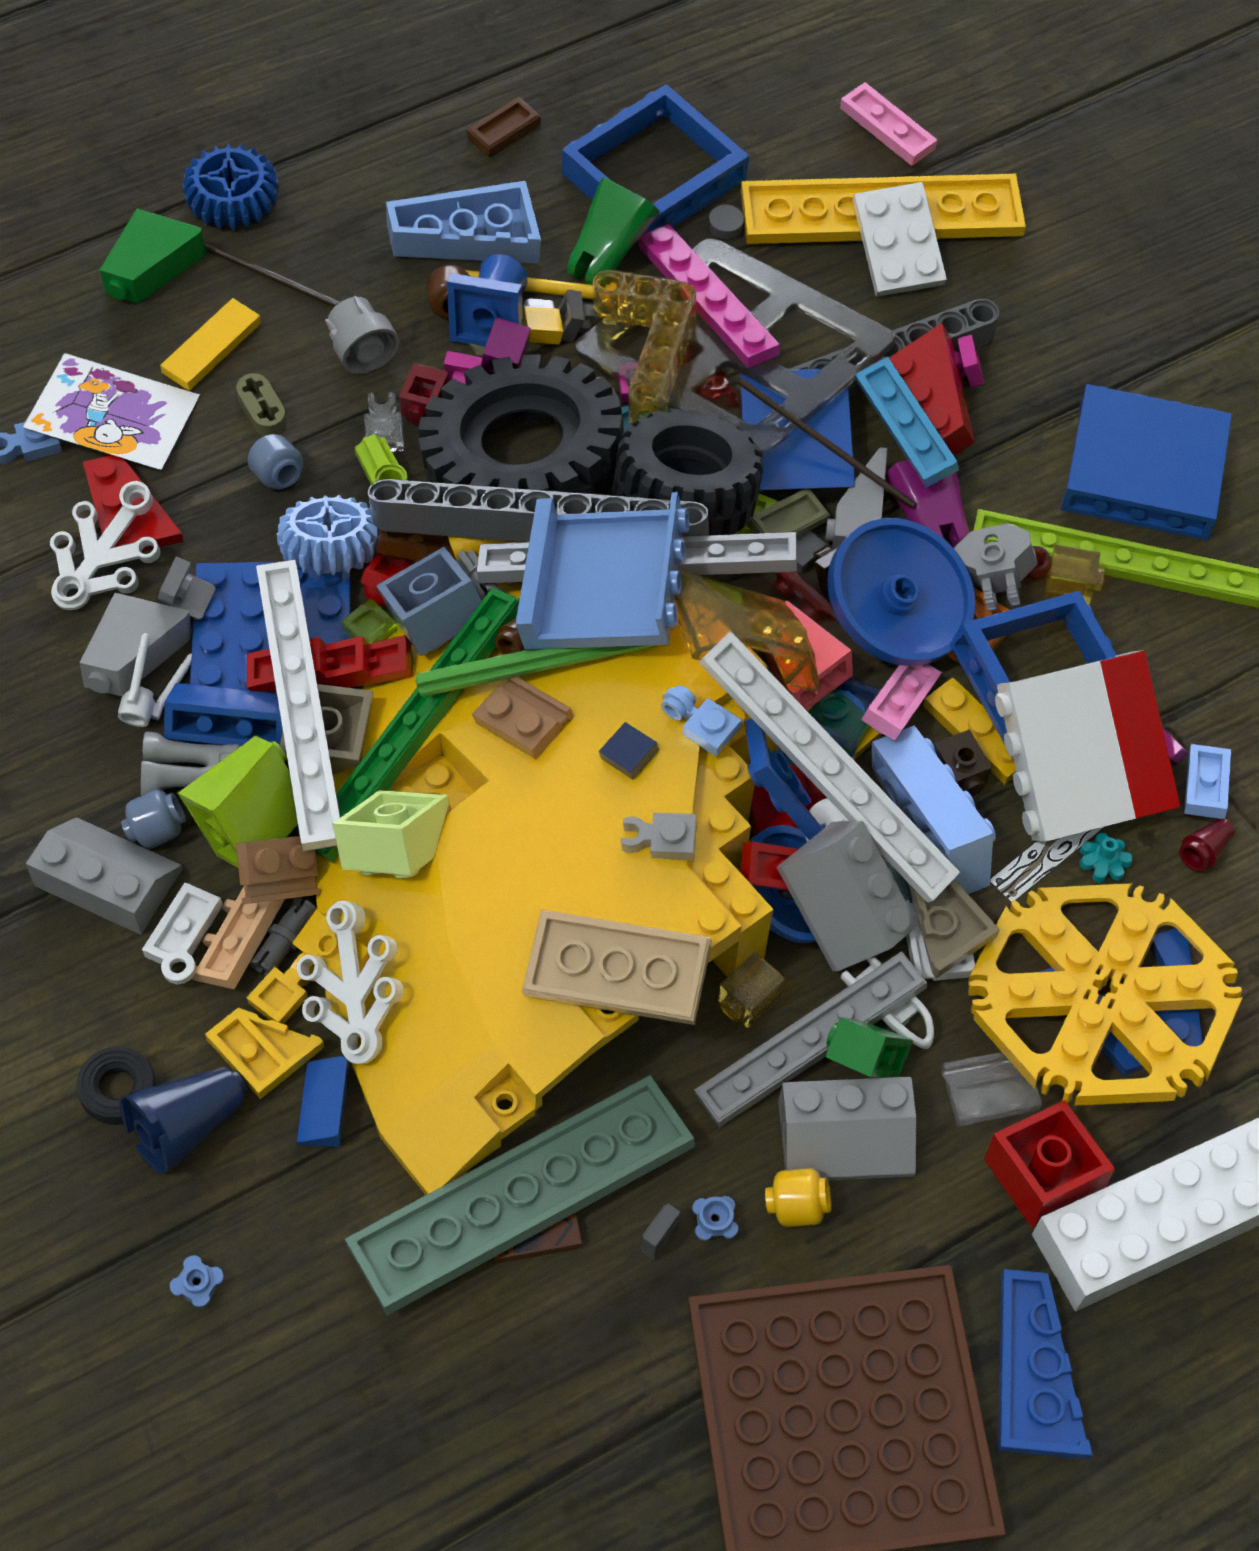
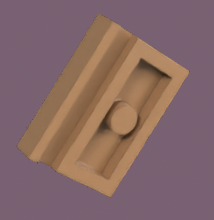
[472,677,574,760]
[236,836,320,904]

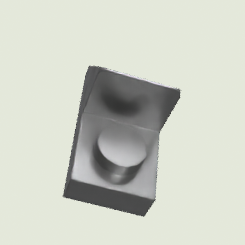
[157,556,215,620]

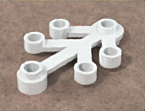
[50,481,160,610]
[297,901,403,1064]

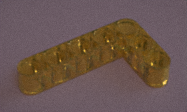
[593,270,696,425]

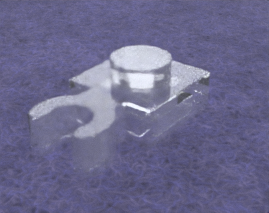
[364,392,404,451]

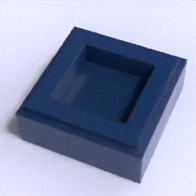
[599,722,659,779]

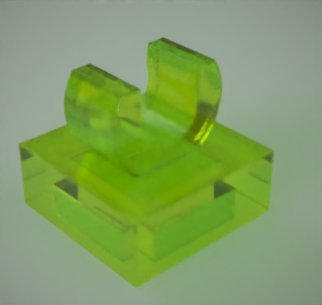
[341,599,397,643]

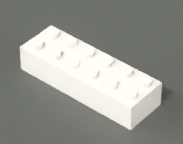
[1032,1118,1259,1312]

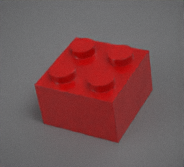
[984,1100,1115,1229]

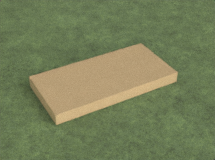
[522,909,712,1025]

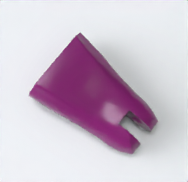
[885,460,970,548]

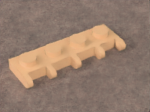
[191,887,285,990]

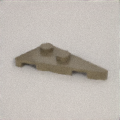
[908,879,1000,979]

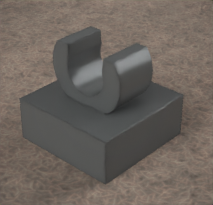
[557,289,598,342]

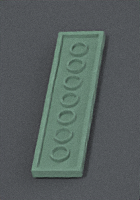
[345,1075,695,1316]

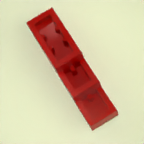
[247,635,412,691]

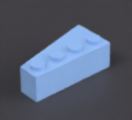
[386,181,541,264]
[872,725,996,894]

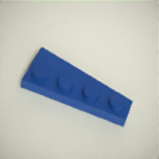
[998,1269,1093,1460]

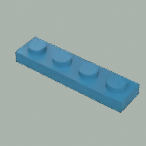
[855,357,959,488]

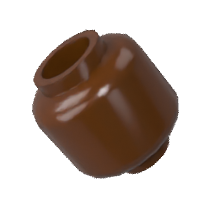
[426,265,470,319]

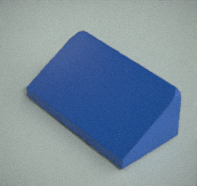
[297,1056,350,1147]

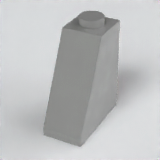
[80,593,192,696]

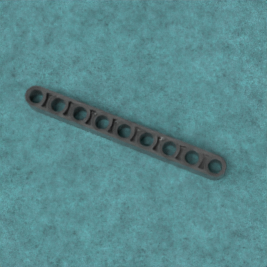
[368,479,709,542]

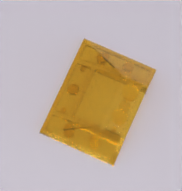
[674,569,820,692]

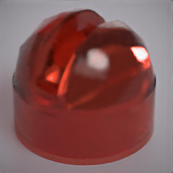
[1026,546,1052,580]

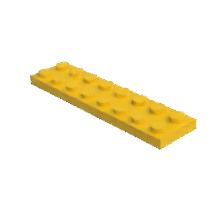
[741,174,1026,244]

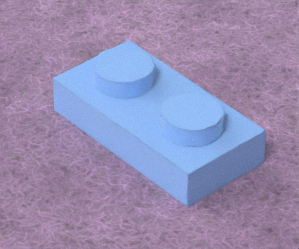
[1184,744,1231,819]

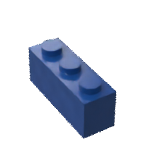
[164,683,283,746]

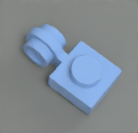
[661,685,742,756]

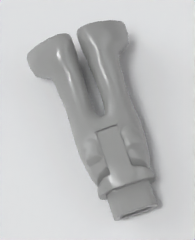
[141,732,241,796]

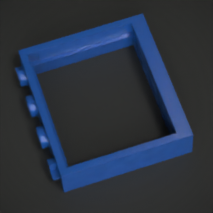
[562,84,749,242]
[950,591,1116,761]

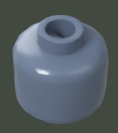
[247,434,303,490]
[121,789,186,849]

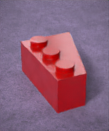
[889,323,975,456]

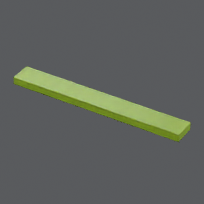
[973,509,1259,608]

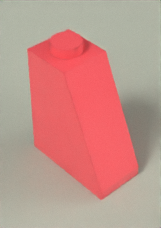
[758,601,853,711]

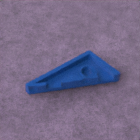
[744,718,827,840]

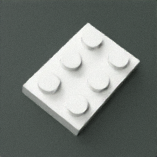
[853,182,947,297]

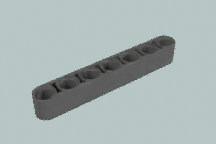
[776,299,999,397]

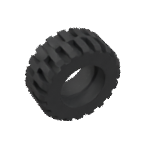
[612,409,764,536]

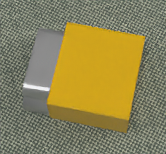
[522,299,563,345]

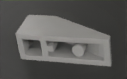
[825,447,887,550]

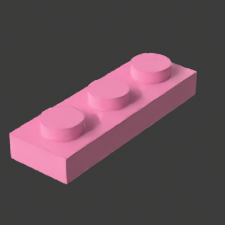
[840,83,937,166]
[861,664,942,741]

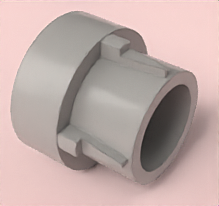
[325,296,399,374]

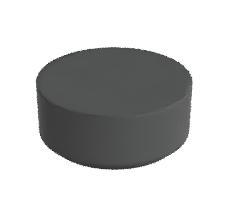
[708,205,744,240]

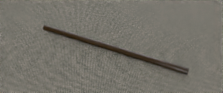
[205,242,340,307]
[737,377,916,509]

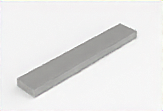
[694,951,927,1128]

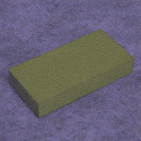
[747,488,830,538]

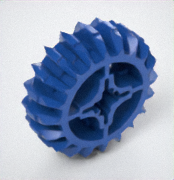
[183,143,279,231]

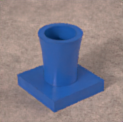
[447,254,528,347]

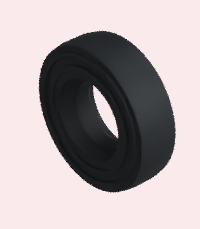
[77,1046,156,1125]

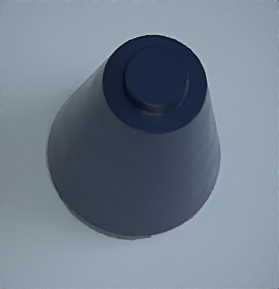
[119,1067,246,1174]

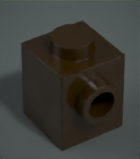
[934,729,992,797]

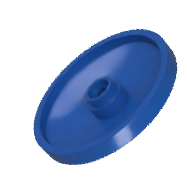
[827,518,975,666]

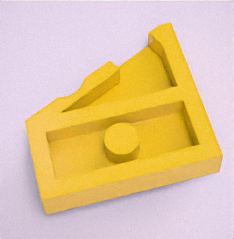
[205,1008,324,1099]

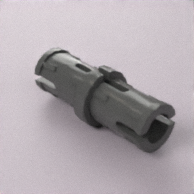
[250,897,316,977]

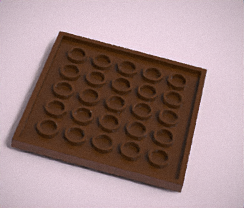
[688,1265,1006,1551]

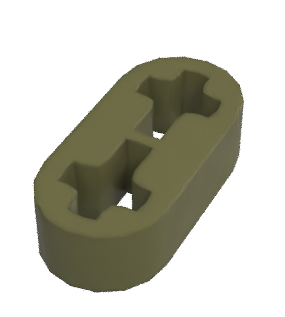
[236,373,287,436]

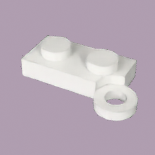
[142,883,223,984]

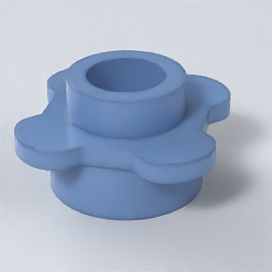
[692,1196,738,1241]
[170,1255,224,1308]

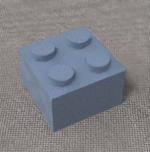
[376,547,482,656]

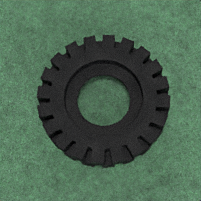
[418,355,624,494]

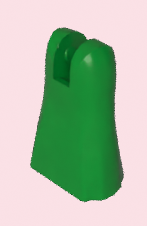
[566,177,660,286]

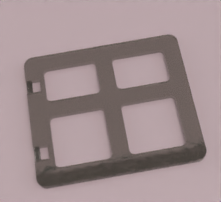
[576,239,894,457]

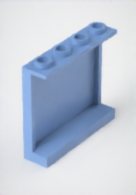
[516,492,689,650]

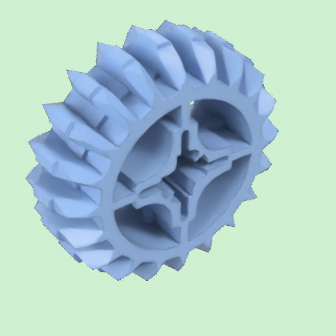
[277,495,378,576]

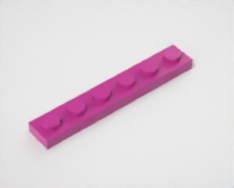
[638,224,780,368]

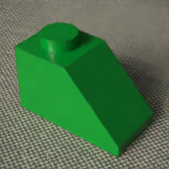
[825,1017,913,1078]

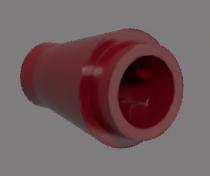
[1179,818,1235,872]

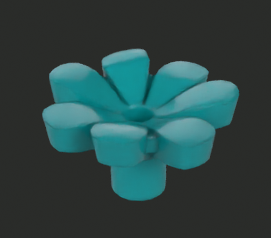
[1079,833,1132,883]

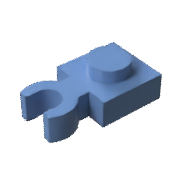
[0,422,62,464]

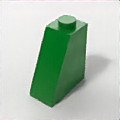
[100,208,206,304]

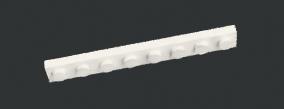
[256,560,340,851]
[698,631,960,903]

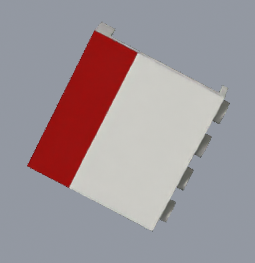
[995,650,1180,842]

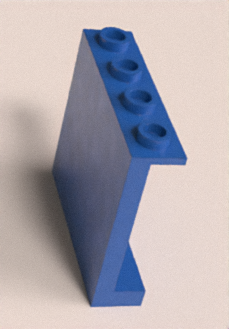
[1061,384,1232,541]

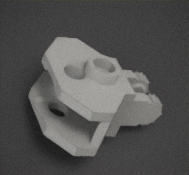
[954,523,1037,612]

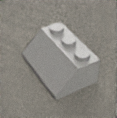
[26,817,183,935]
[776,821,918,971]
[778,1077,916,1181]

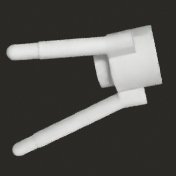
[118,633,192,727]

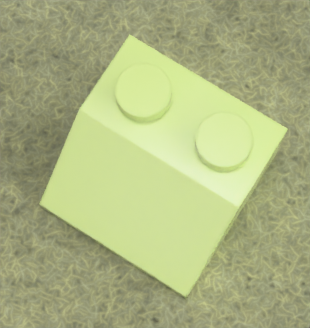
[332,790,449,878]

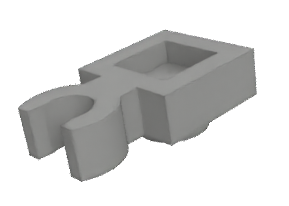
[621,813,697,860]

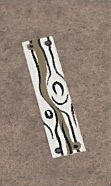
[990,826,1105,902]

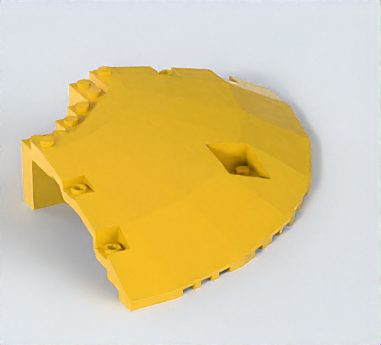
[315,541,783,1195]

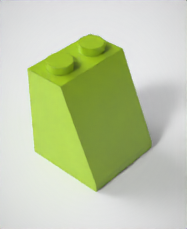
[178,736,298,868]

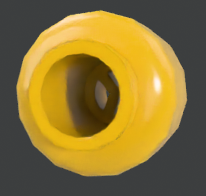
[765,1168,831,1228]

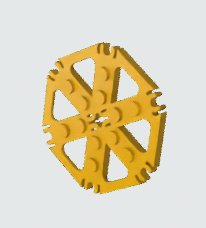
[968,883,1243,1106]

